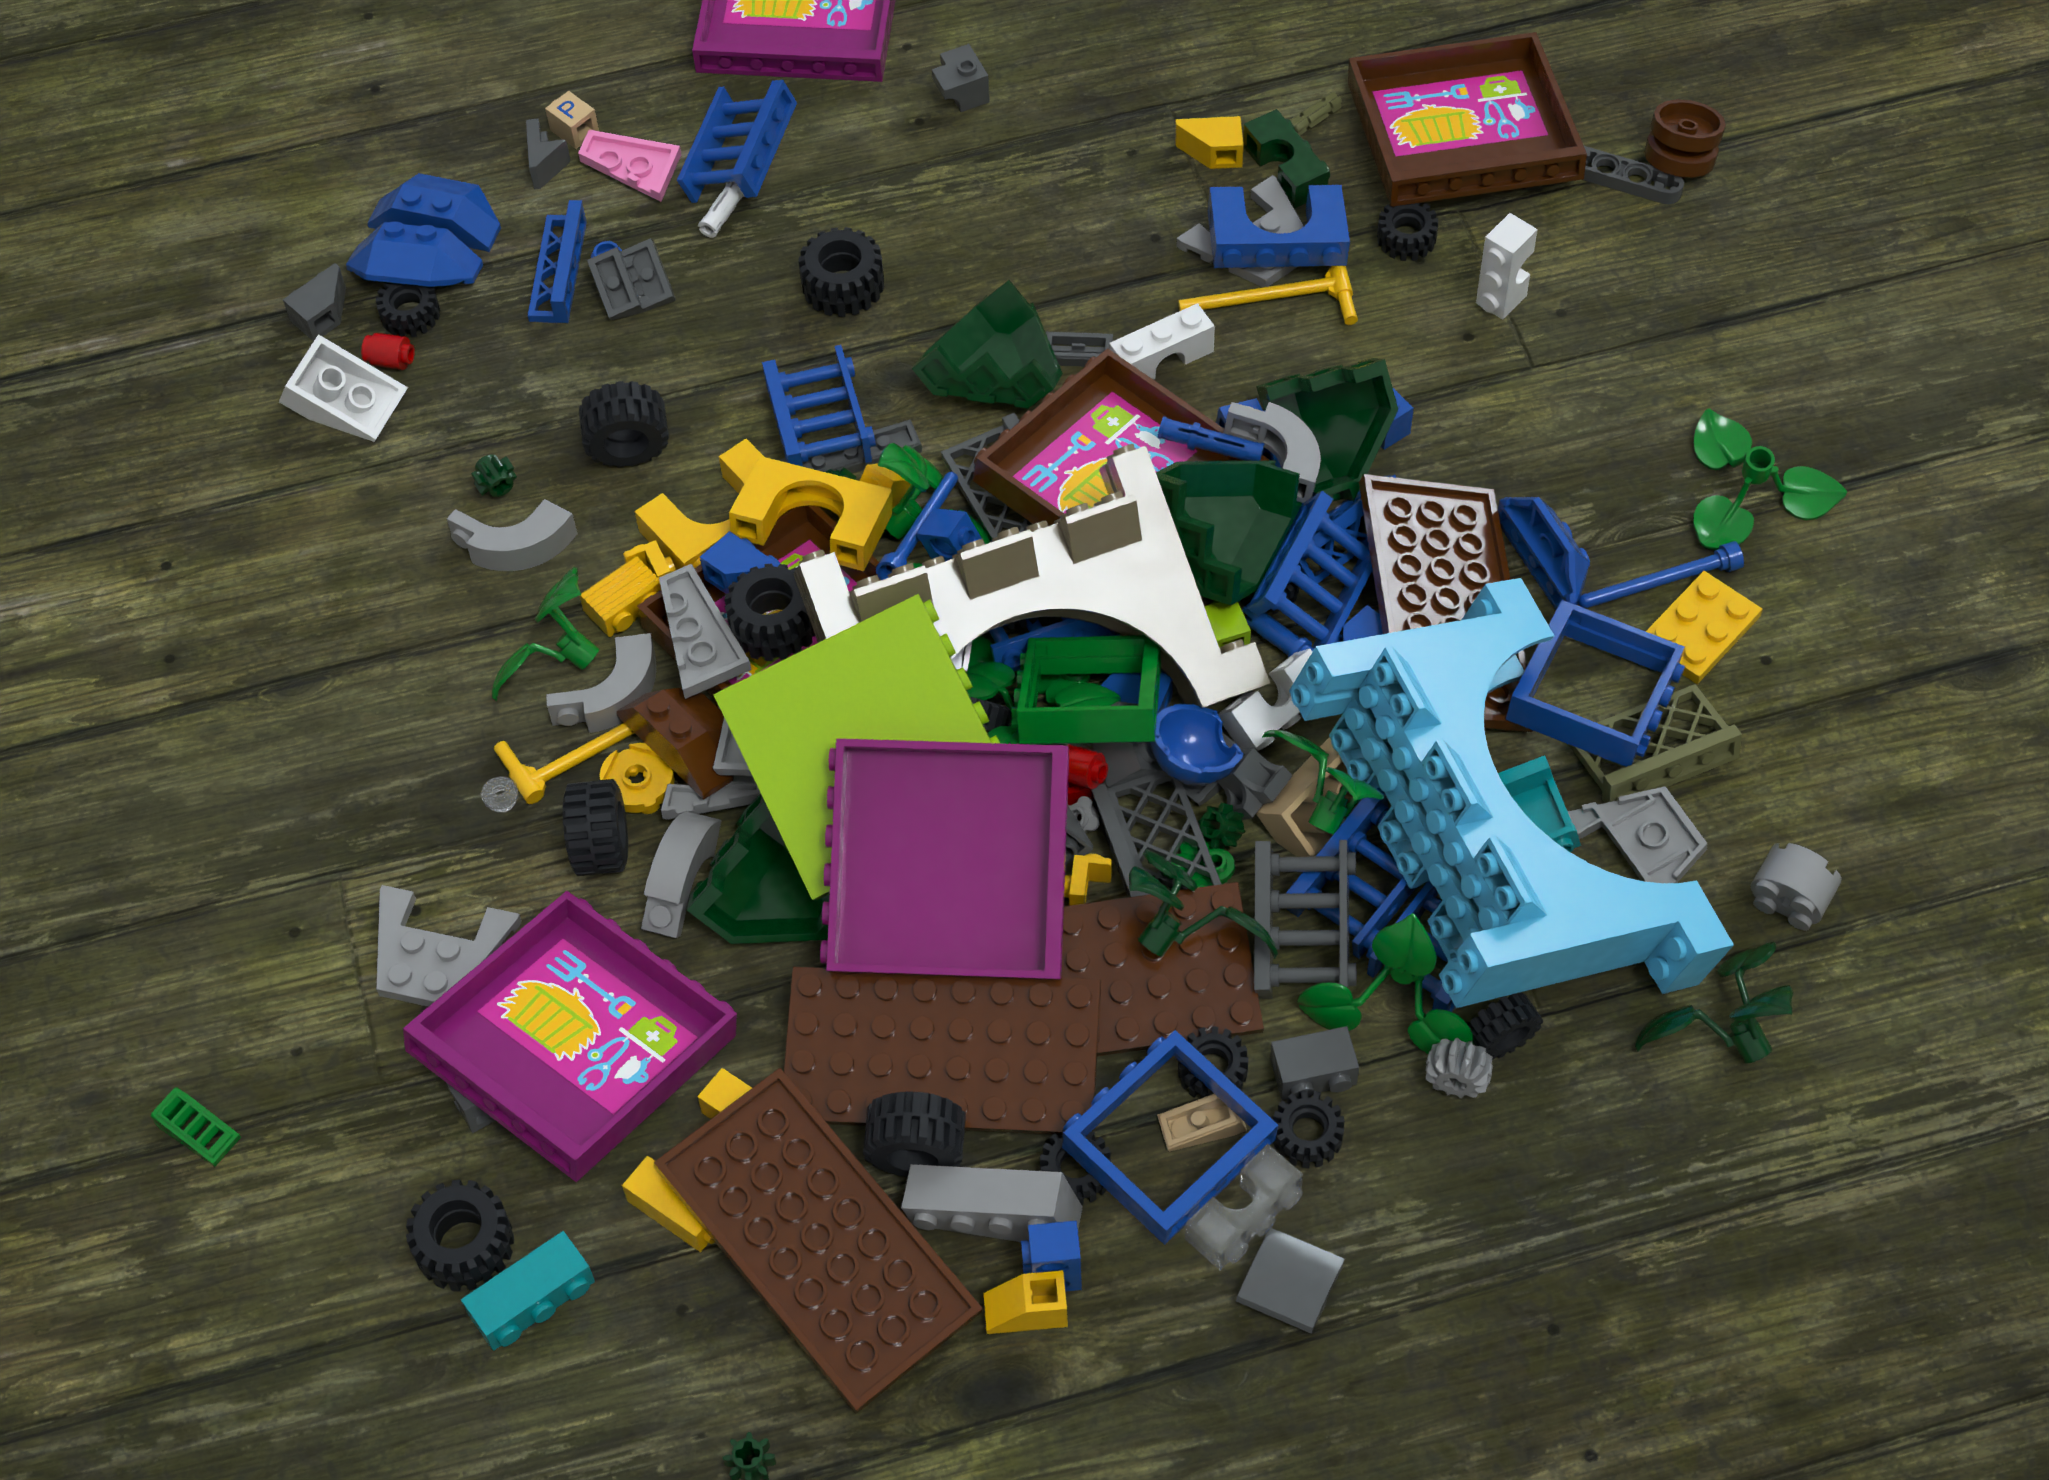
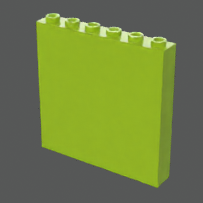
[713,594,1001,901]

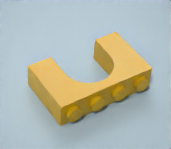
[635,439,764,570]
[729,456,892,571]
[622,1068,752,1253]

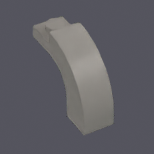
[1223,402,1321,503]
[447,499,578,571]
[546,633,656,733]
[641,811,722,938]

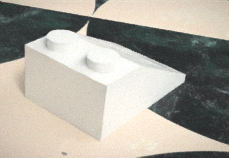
[279,334,408,442]

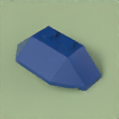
[367,173,501,252]
[346,221,483,287]
[1498,497,1590,610]

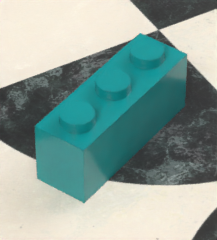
[461,1231,595,1351]

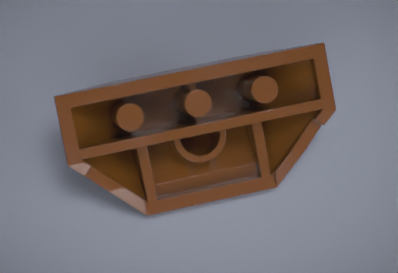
[617,688,734,799]

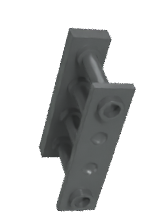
[1254,840,1357,999]

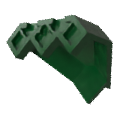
[912,280,1063,409]
[1256,358,1398,502]
[1156,460,1302,606]
[687,793,830,944]

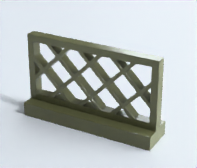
[1568,684,1742,803]

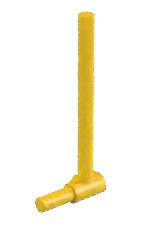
[1178,266,1358,325]
[494,723,634,804]

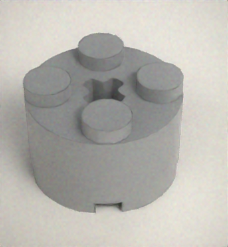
[1751,843,1842,931]

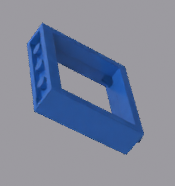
[1506,600,1685,767]
[1062,1030,1278,1245]

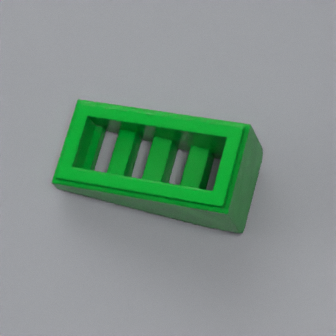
[151,1087,241,1167]

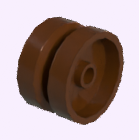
[1644,99,1726,178]

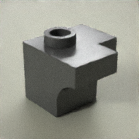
[932,44,990,112]
[1217,747,1293,820]

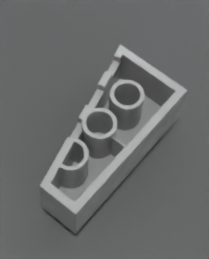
[901,1164,1083,1242]

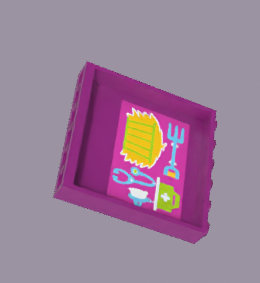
[692,0,896,82]
[403,891,737,1182]

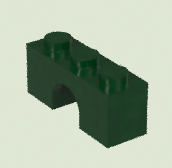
[1243,109,1330,209]

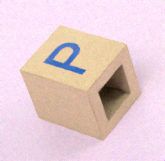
[545,91,599,149]

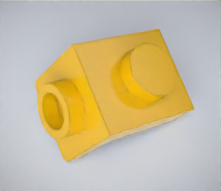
[623,540,676,578]
[1064,854,1112,906]

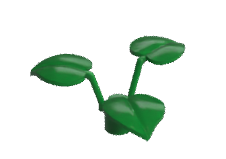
[1693,408,1847,550]
[878,443,991,544]
[492,567,600,702]
[966,662,1121,745]
[1262,730,1384,835]
[1297,913,1474,1054]

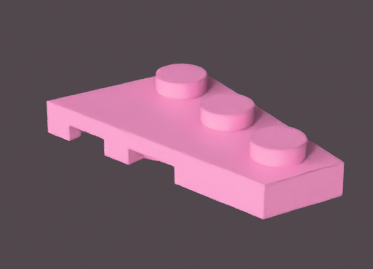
[578,130,681,202]

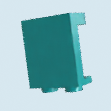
[1498,755,1581,853]

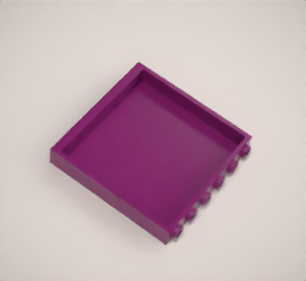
[820,738,1069,979]

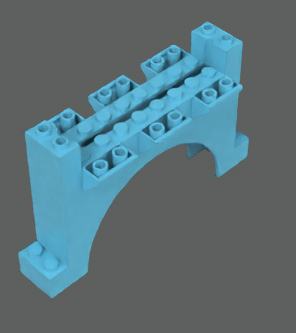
[1289,578,1734,1008]

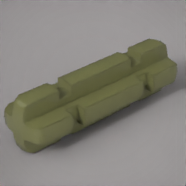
[1290,92,1342,136]

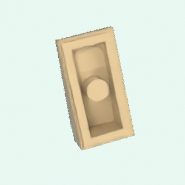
[1157,1094,1247,1152]

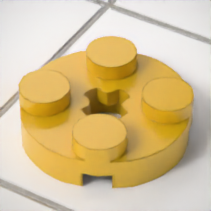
[600,743,675,814]

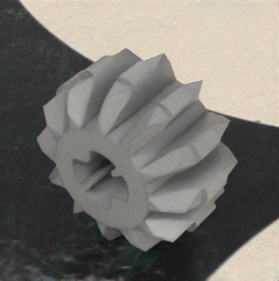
[1425,1038,1493,1099]

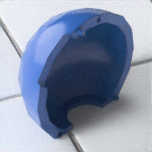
[1150,704,1243,786]

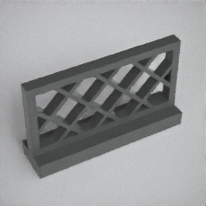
[941,413,1030,542]
[1091,771,1221,897]

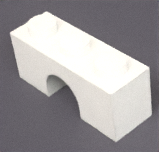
[1476,213,1538,320]
[1109,303,1215,379]
[1218,649,1312,751]

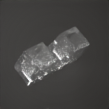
[1185,1144,1303,1270]

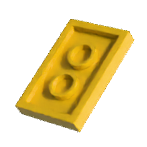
[1646,571,1763,684]

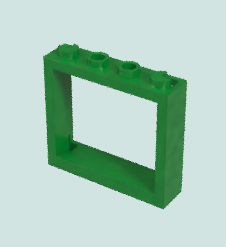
[1011,635,1161,744]

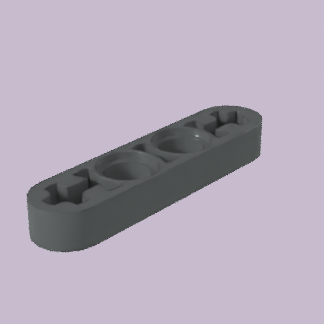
[1583,146,1684,205]

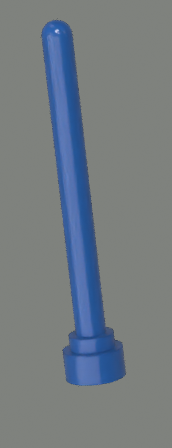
[876,472,958,580]
[1578,541,1744,608]

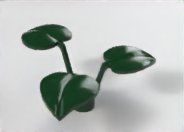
[1129,849,1278,959]
[1635,941,1793,1064]

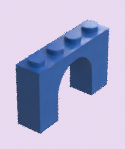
[1208,185,1350,268]

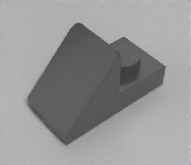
[526,118,570,190]

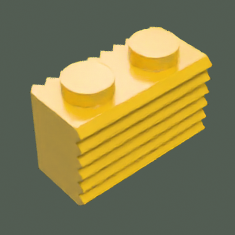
[580,556,661,637]

